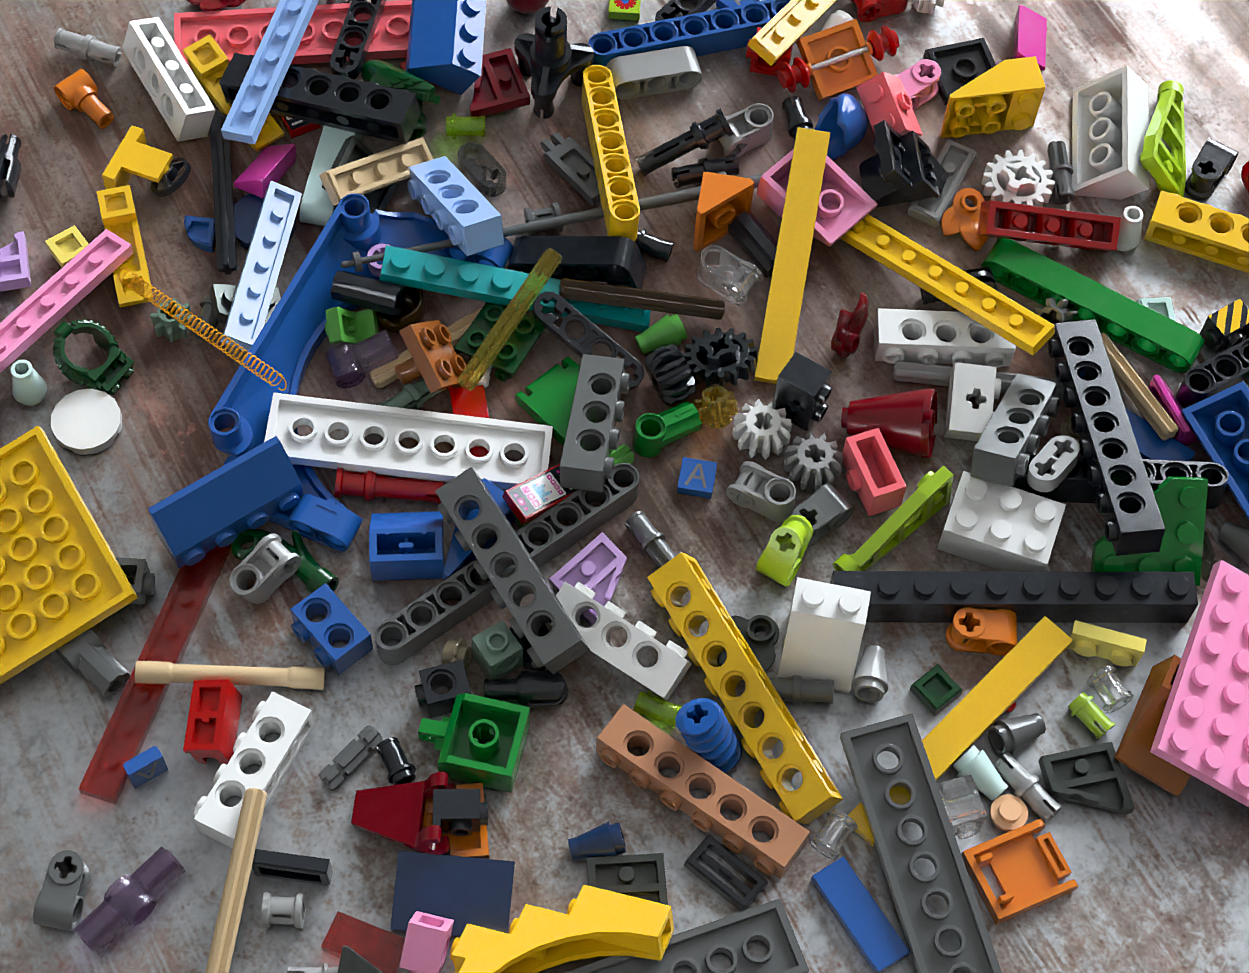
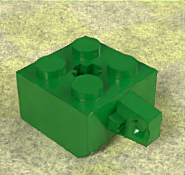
[418,693,530,793]

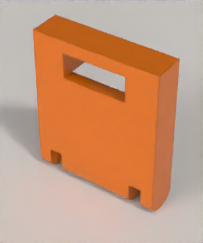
[961,819,1079,925]

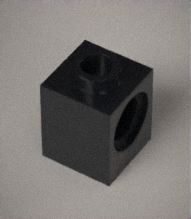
[414,660,472,718]

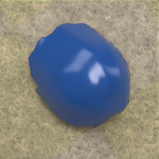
[814,93,868,160]

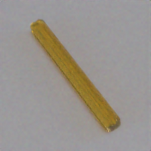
[457,248,562,391]

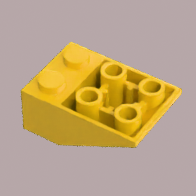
[940,56,1046,138]

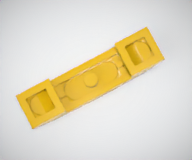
[183,34,284,151]
[96,185,154,308]

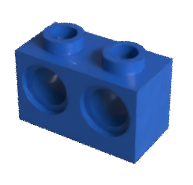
[290,583,373,675]

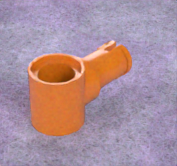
[53,69,114,129]

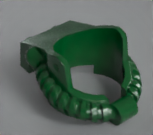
[53,319,135,395]

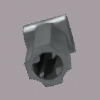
[55,629,130,698]

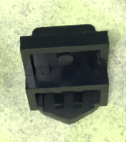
[859,120,948,208]

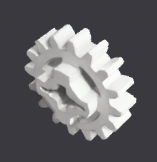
[981,150,1055,207]

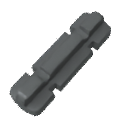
[319,725,383,789]

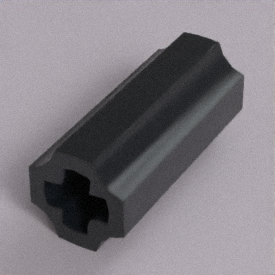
[728,211,778,278]
[330,271,406,316]

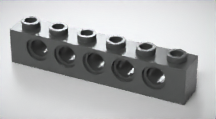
[435,467,590,674]

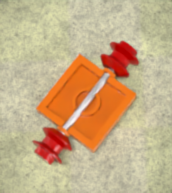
[777,19,899,101]

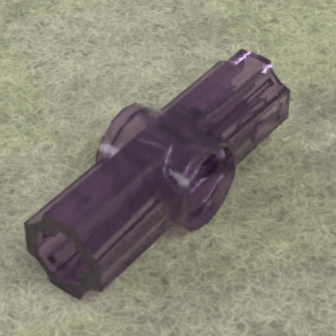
[73,846,186,955]

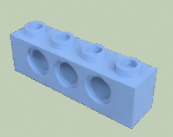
[407,156,504,256]

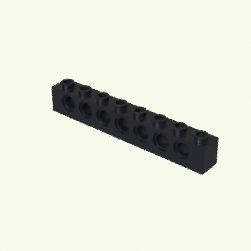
[1048,319,1165,556]

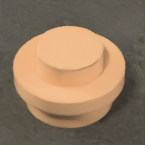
[990,794,1028,832]

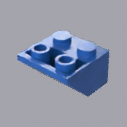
[369,511,444,581]

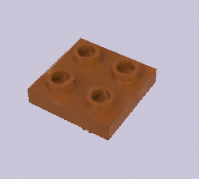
[395,319,470,393]

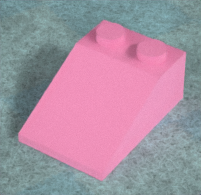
[756,149,877,247]

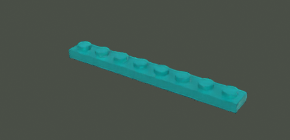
[379,245,651,332]

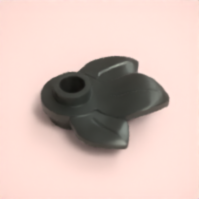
[719,615,779,672]

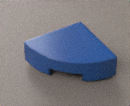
[184,215,216,253]

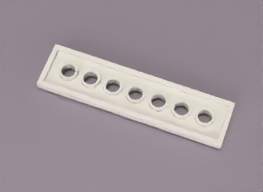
[264,393,553,490]

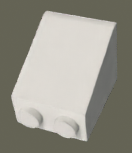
[777,577,871,694]

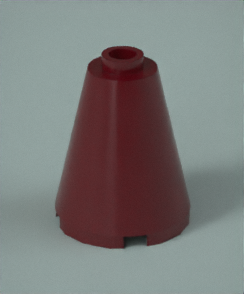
[841,388,938,458]

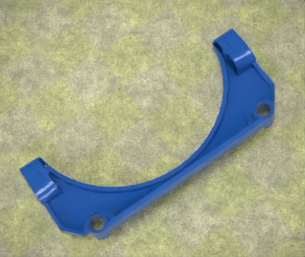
[208,193,513,552]

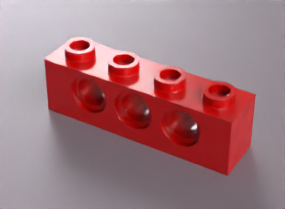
[977,200,1121,252]

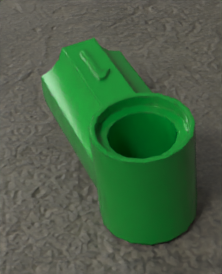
[632,401,702,458]

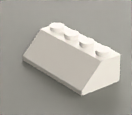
[1072,66,1149,200]

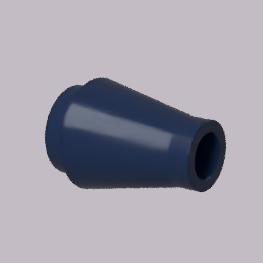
[568,821,627,862]

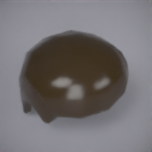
[376,284,425,333]

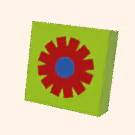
[608,0,641,21]

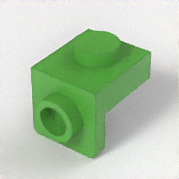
[325,307,379,349]

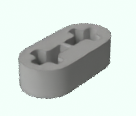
[1027,435,1080,492]

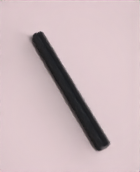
[210,112,237,275]

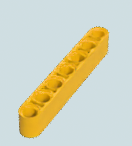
[581,65,640,241]

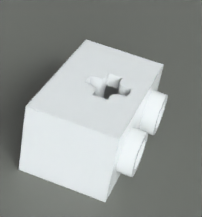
[944,362,1001,441]

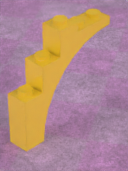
[450,884,674,973]

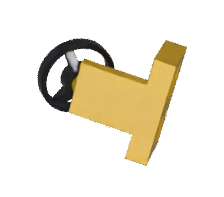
[102,125,191,197]

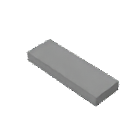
[907,139,977,228]

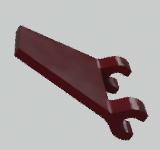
[351,772,456,855]

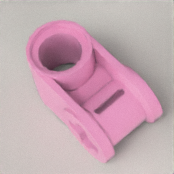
[894,59,941,111]

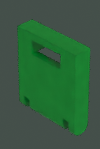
[515,356,580,446]

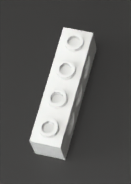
[122,17,215,142]
[874,308,1016,368]
[549,582,692,700]
[193,691,315,848]

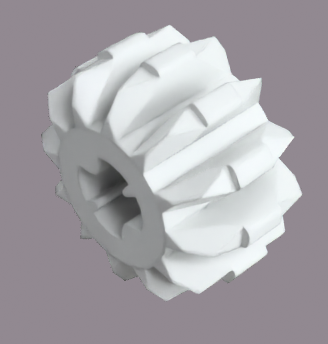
[732,399,792,460]

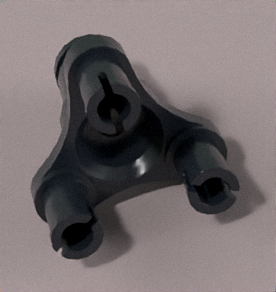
[514,7,594,119]

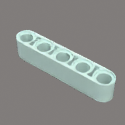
[300,125,362,226]

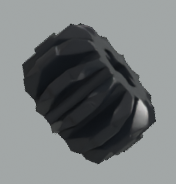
[645,344,696,405]

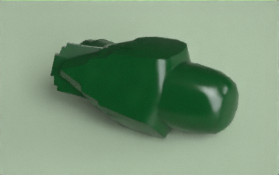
[361,60,441,142]

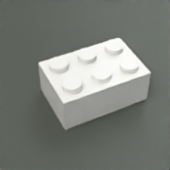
[937,471,1066,571]

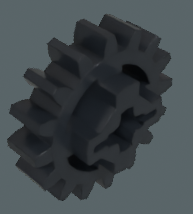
[683,328,758,389]

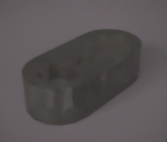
[458,142,507,197]

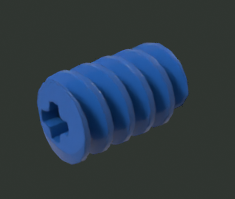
[675,698,742,773]

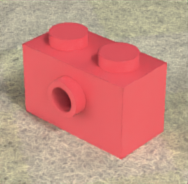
[856,72,923,137]
[842,428,907,517]

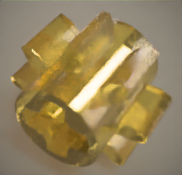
[694,386,739,429]

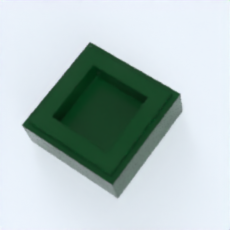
[910,664,963,716]

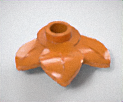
[941,188,988,251]

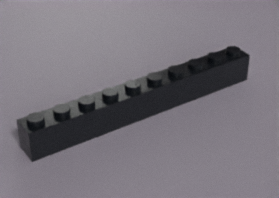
[830,571,1198,623]

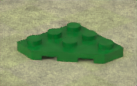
[1091,477,1208,586]

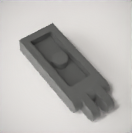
[540,132,601,206]

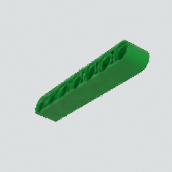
[981,238,1204,373]

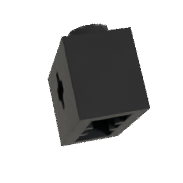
[773,352,833,431]

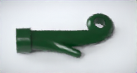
[230,528,339,593]

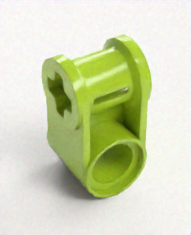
[755,515,813,588]

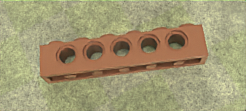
[596,704,810,879]

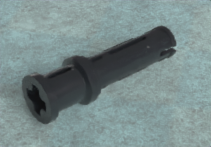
[635,108,734,176]

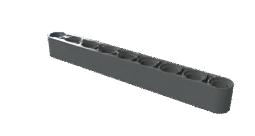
[375,463,639,665]

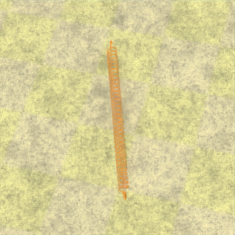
[119,267,287,391]

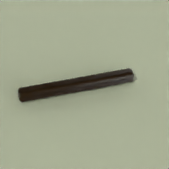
[558,278,725,320]

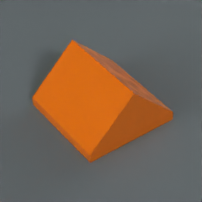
[693,172,755,252]

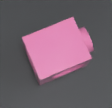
[399,911,454,973]

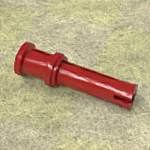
[335,468,444,504]

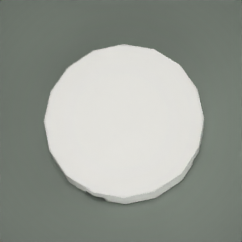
[51,389,122,455]

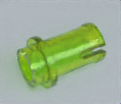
[445,113,485,139]
[633,690,682,728]

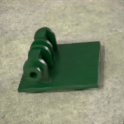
[454,302,546,382]

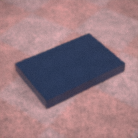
[390,851,515,936]

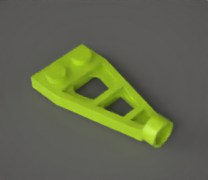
[1140,80,1186,197]
[832,465,954,571]

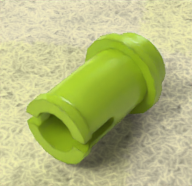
[1068,692,1115,740]

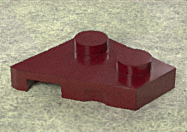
[470,48,530,120]

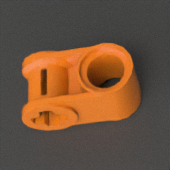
[945,607,1018,656]

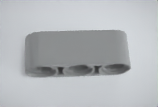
[606,46,703,100]

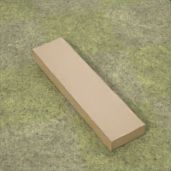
[319,137,433,206]

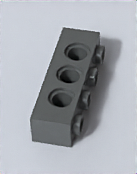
[560,354,630,492]
[971,373,1060,487]

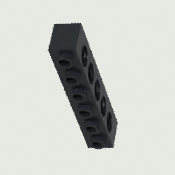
[219,53,420,145]

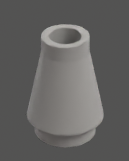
[852,645,888,702]

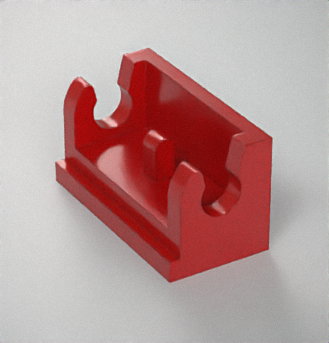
[183,679,243,764]

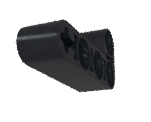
[507,236,647,289]

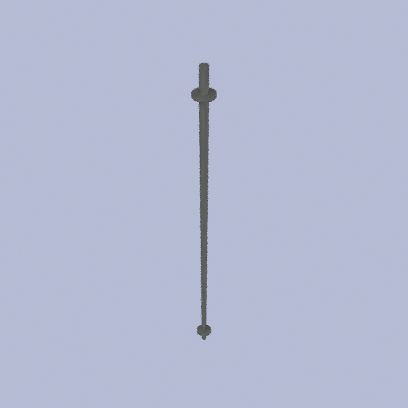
[340,171,763,273]

